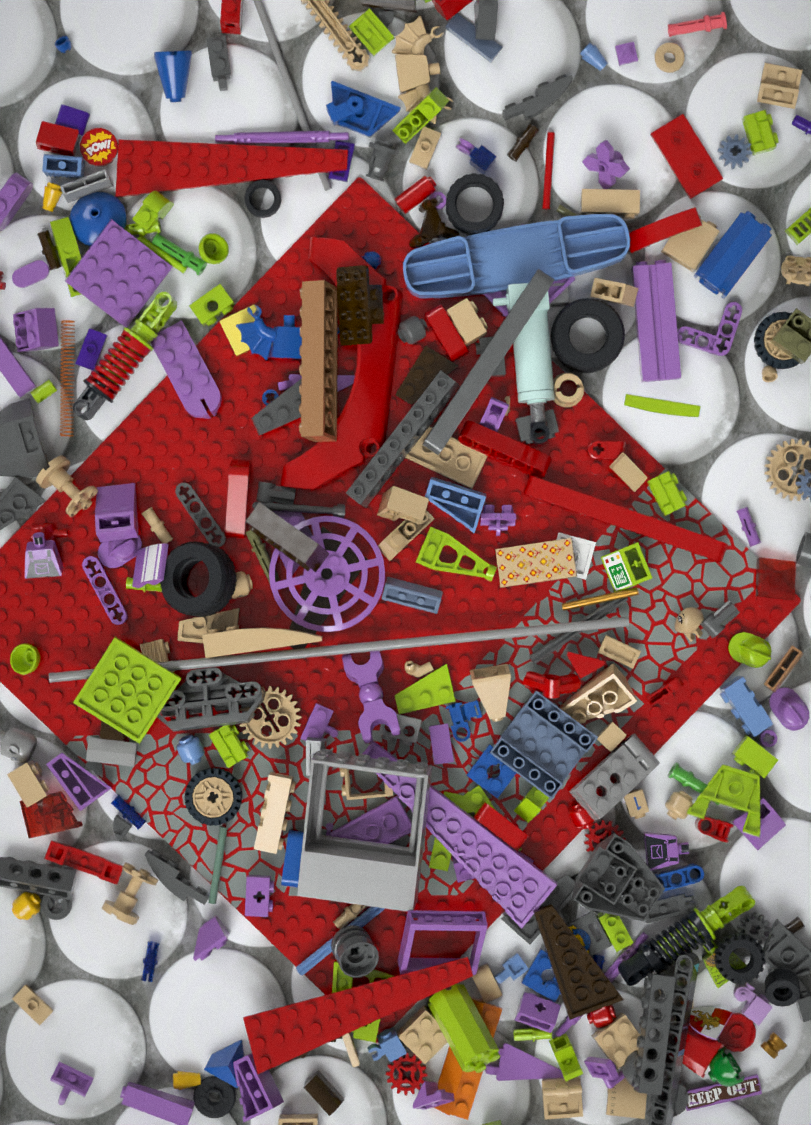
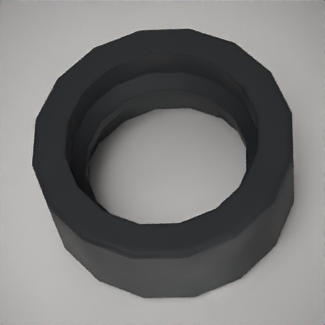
[244,180,281,218]

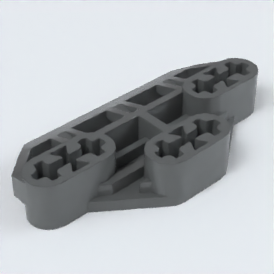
[157,667,265,731]

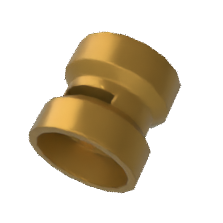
[760,1032,787,1059]

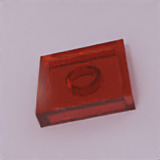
[756,557,796,601]

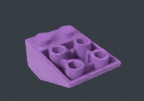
[95,483,139,542]

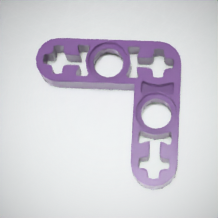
[677,302,742,356]

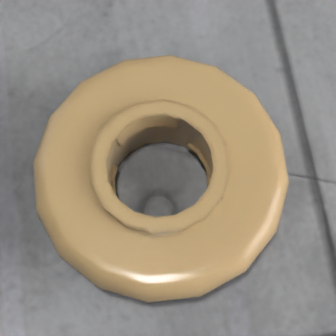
[655,42,685,73]

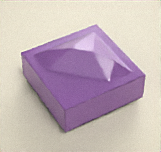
[615,42,638,66]

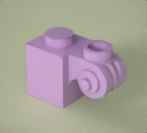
[733,982,772,1026]

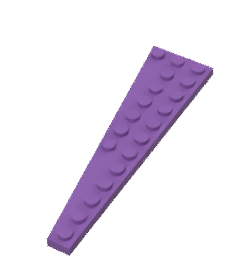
[363,741,558,929]

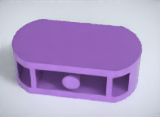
[0,172,33,231]

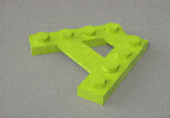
[429,785,522,871]

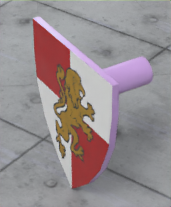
[689,1007,732,1040]

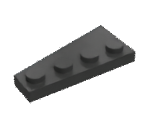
[251,379,302,436]
[501,874,575,945]

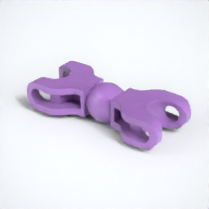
[342,651,401,744]

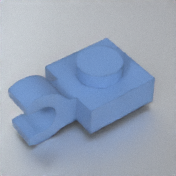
[494,953,529,984]

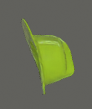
[728,632,772,668]

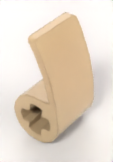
[472,963,502,1003]

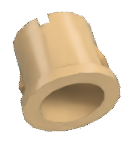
[553,373,584,407]

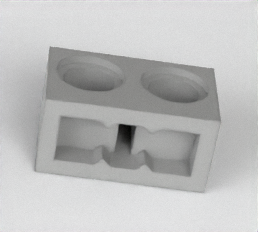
[379,714,422,746]

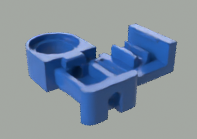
[445,700,483,742]

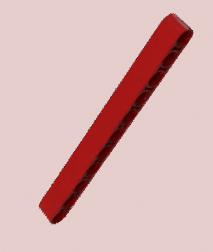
[523,475,728,563]

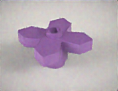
[582,140,630,189]

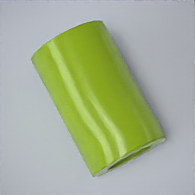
[30,379,57,404]

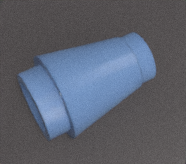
[579,43,608,71]

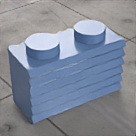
[42,154,85,179]

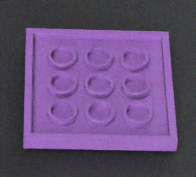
[65,220,172,327]

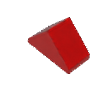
[566,651,605,679]

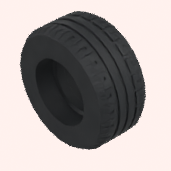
[550,298,625,373]
[160,541,237,617]

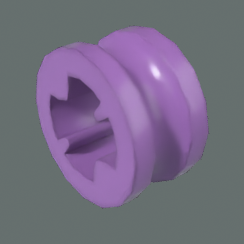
[455,138,475,155]
[429,192,446,210]
[759,730,777,747]

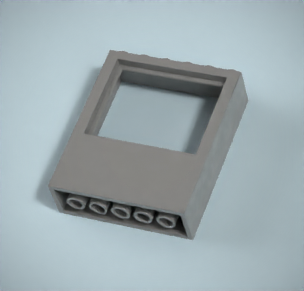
[297,749,433,912]

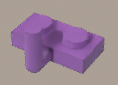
[300,703,338,741]
[584,1057,625,1089]
[50,1062,94,1105]

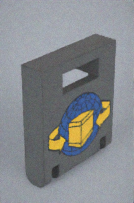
[567,910,612,956]

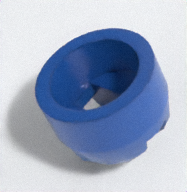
[55,36,72,53]

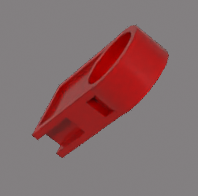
[646,676,684,705]

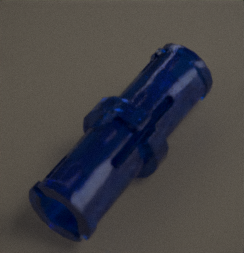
[111,795,147,830]
[141,941,160,982]

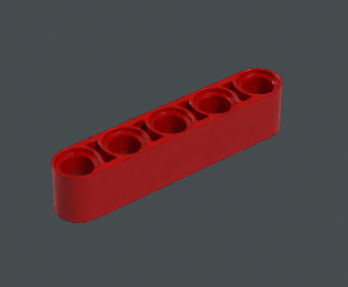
[458,421,551,478]

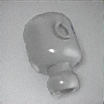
[0,727,37,763]

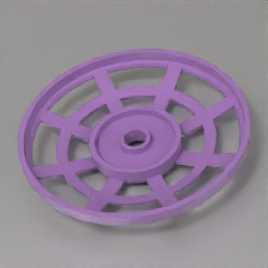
[269,516,385,632]

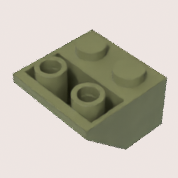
[770,308,811,364]

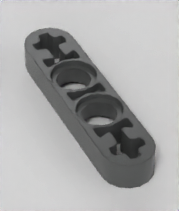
[175,483,226,547]

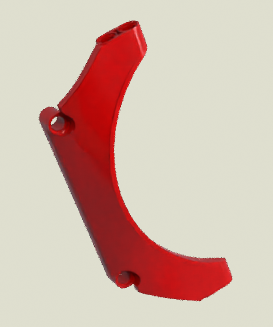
[281,237,403,490]

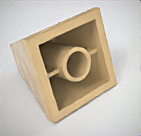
[470,664,511,721]

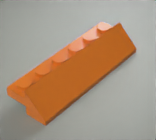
[434,997,502,1120]

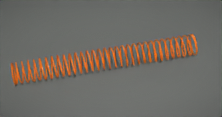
[60,320,75,436]

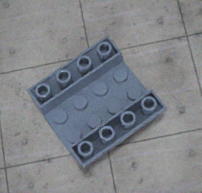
[490,691,598,799]

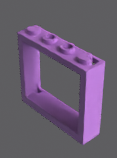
[398,910,488,975]

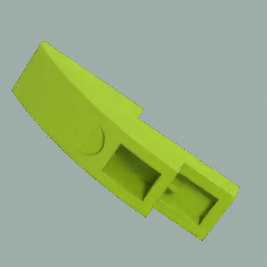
[50,217,81,297]

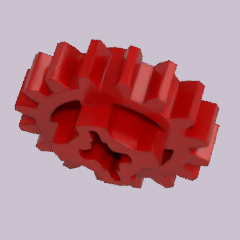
[583,820,626,854]
[386,1052,427,1096]

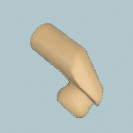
[404,661,433,677]

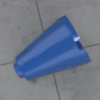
[154,50,192,102]

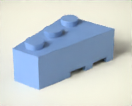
[719,675,773,737]

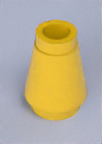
[42,182,63,212]
[173,1071,201,1090]

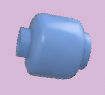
[176,735,205,765]

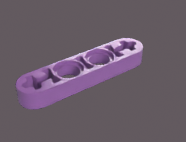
[82,556,128,625]

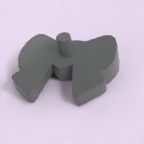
[368,7,394,29]

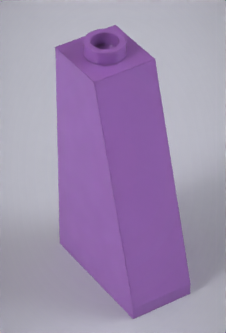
[120,1082,195,1125]

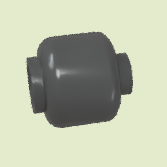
[397,316,427,344]

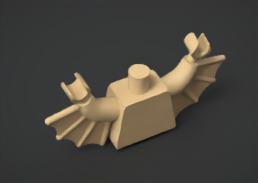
[392,16,453,124]

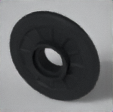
[193,1076,236,1118]

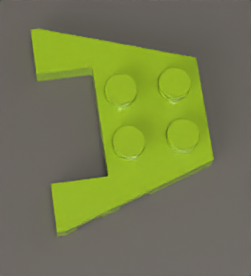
[687,765,761,838]

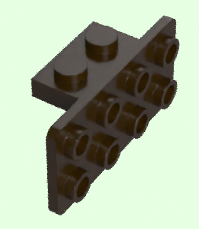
[336,265,384,345]

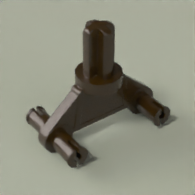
[409,198,460,248]

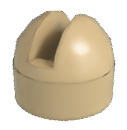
[762,365,778,382]

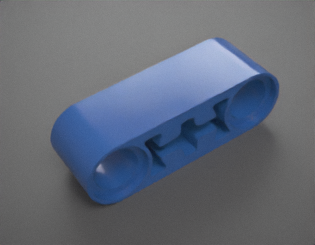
[281,830,304,888]

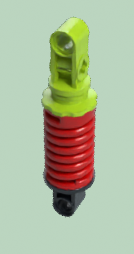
[72,292,177,421]

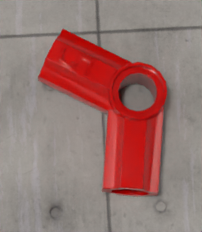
[523,671,581,699]

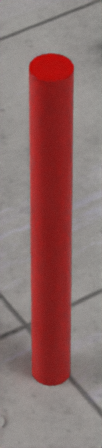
[542,132,555,210]

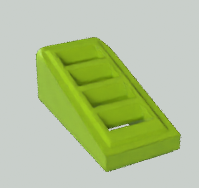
[785,208,811,245]

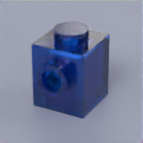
[469,145,497,175]

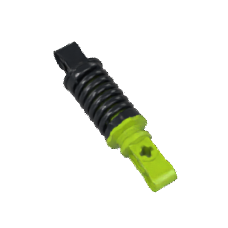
[618,886,755,986]

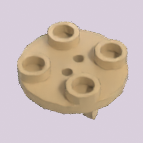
[781,255,811,286]

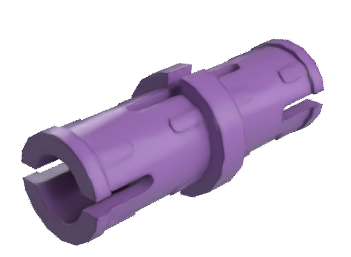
[736,507,761,547]

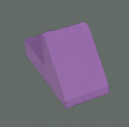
[480,397,509,432]
[413,1081,455,1110]

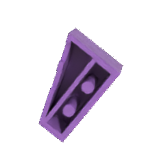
[46,753,112,811]

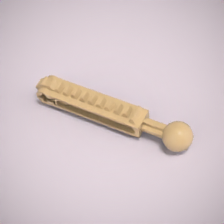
[301,0,370,72]

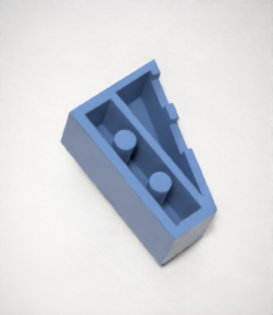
[425,477,486,533]

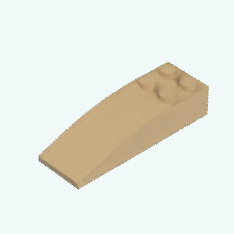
[202,625,323,658]

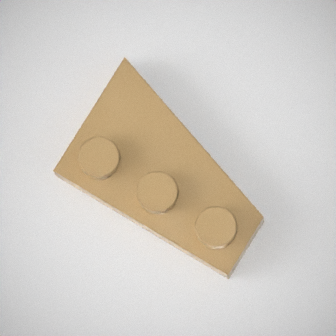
[177,608,240,643]

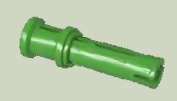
[152,233,208,276]
[668,762,719,805]

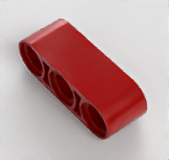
[424,304,469,361]
[473,802,529,852]

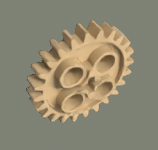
[764,439,811,501]
[240,686,302,749]

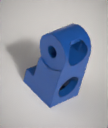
[326,96,363,126]

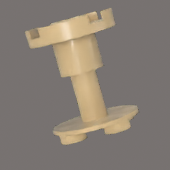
[36,455,98,517]
[102,862,158,925]

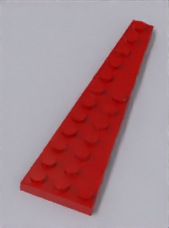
[115,139,348,198]
[243,957,473,1074]

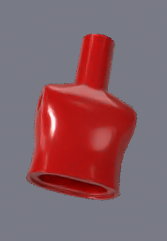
[31,522,68,542]

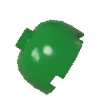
[708,1047,744,1087]

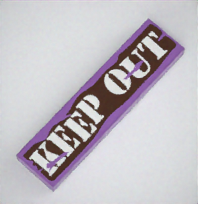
[686,1074,762,1111]

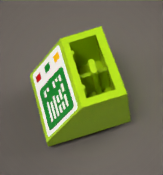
[600,542,652,592]

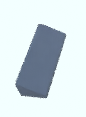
[445,13,503,63]
[382,577,443,614]

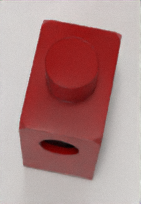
[220,0,244,35]

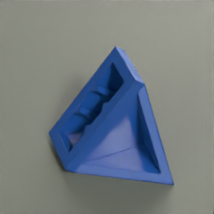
[204,1039,244,1088]

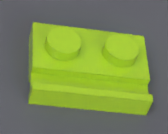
[348,8,395,56]

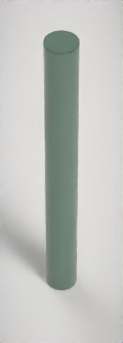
[208,826,228,904]

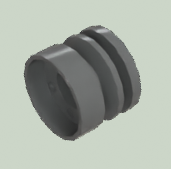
[331,925,379,977]

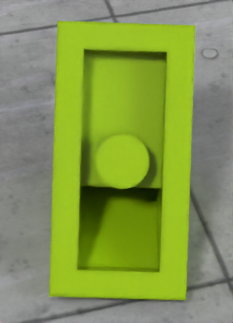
[513,786,549,823]

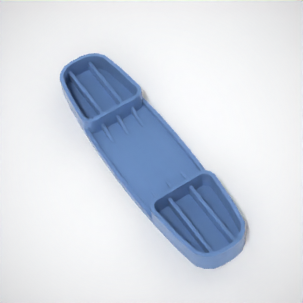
[403,214,630,298]

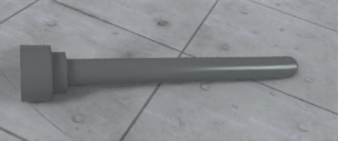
[252,502,345,518]

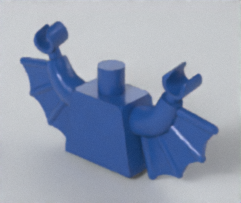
[236,305,339,360]

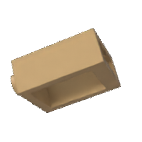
[340,768,393,800]

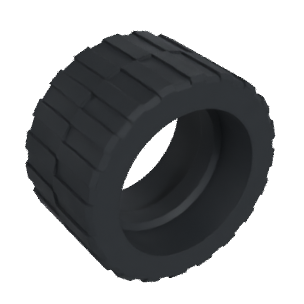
[446,173,504,235]

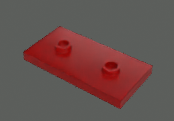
[650,114,723,199]

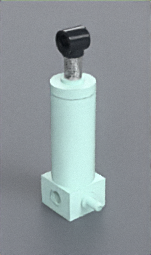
[493,283,555,445]

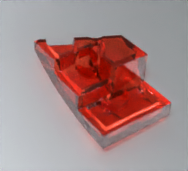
[20,791,83,838]

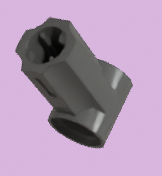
[256,482,296,504]
[700,600,740,639]

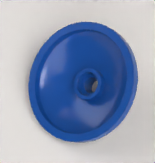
[69,192,127,246]

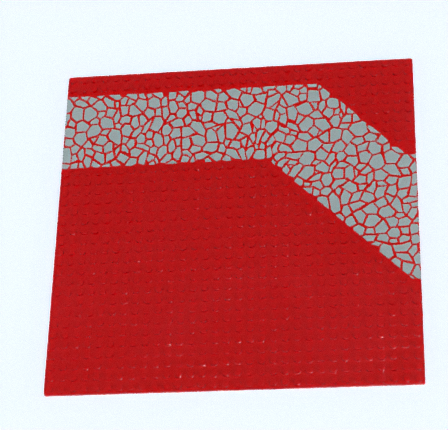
[0,177,801,1043]

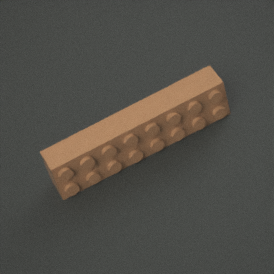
[299,280,338,442]

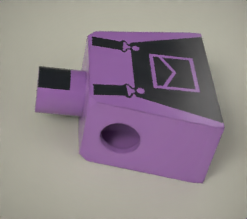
[25,532,63,579]
[644,832,689,871]

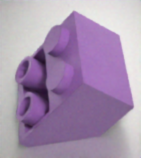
[13,308,59,352]

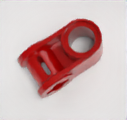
[588,440,626,461]
[695,816,734,843]

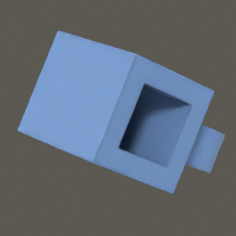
[367,1027,407,1062]

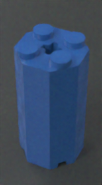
[694,211,772,299]

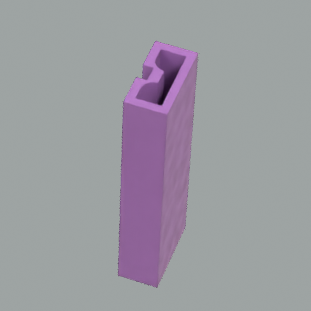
[631,260,681,383]

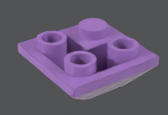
[732,796,786,850]
[193,915,230,961]

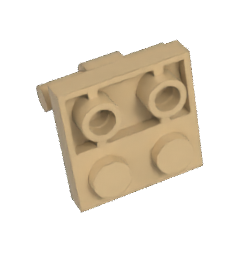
[541,1077,583,1120]

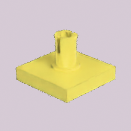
[220,305,256,356]

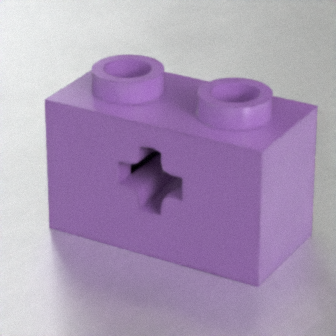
[245,875,274,917]
[514,992,561,1033]

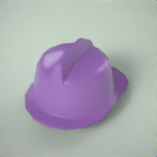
[98,536,142,568]
[769,688,809,731]

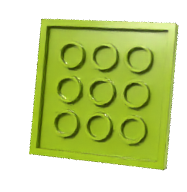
[73,637,181,744]

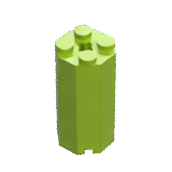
[428,984,500,1073]

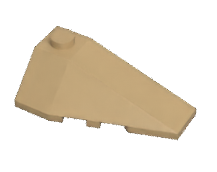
[559,663,637,724]

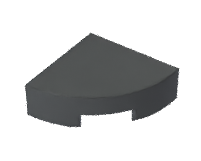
[113,815,132,842]

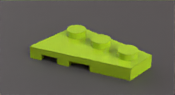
[395,664,455,714]

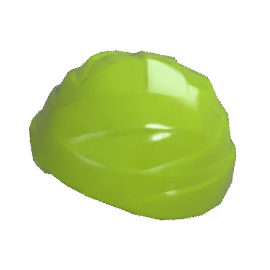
[199,233,229,264]
[10,643,40,675]

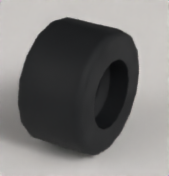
[765,969,800,1007]

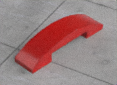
[629,207,703,253]
[44,840,123,885]

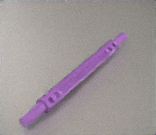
[215,131,349,144]
[555,932,649,1037]

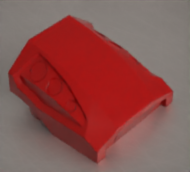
[669,1025,724,1078]

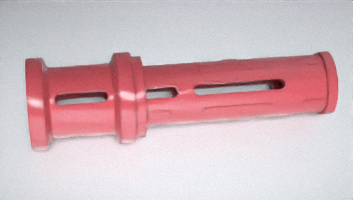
[667,12,727,37]

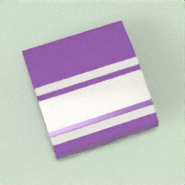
[132,543,168,589]

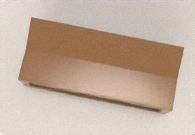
[764,645,803,693]

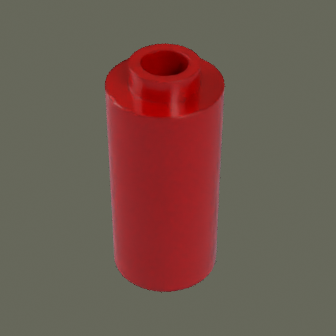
[394,176,437,214]

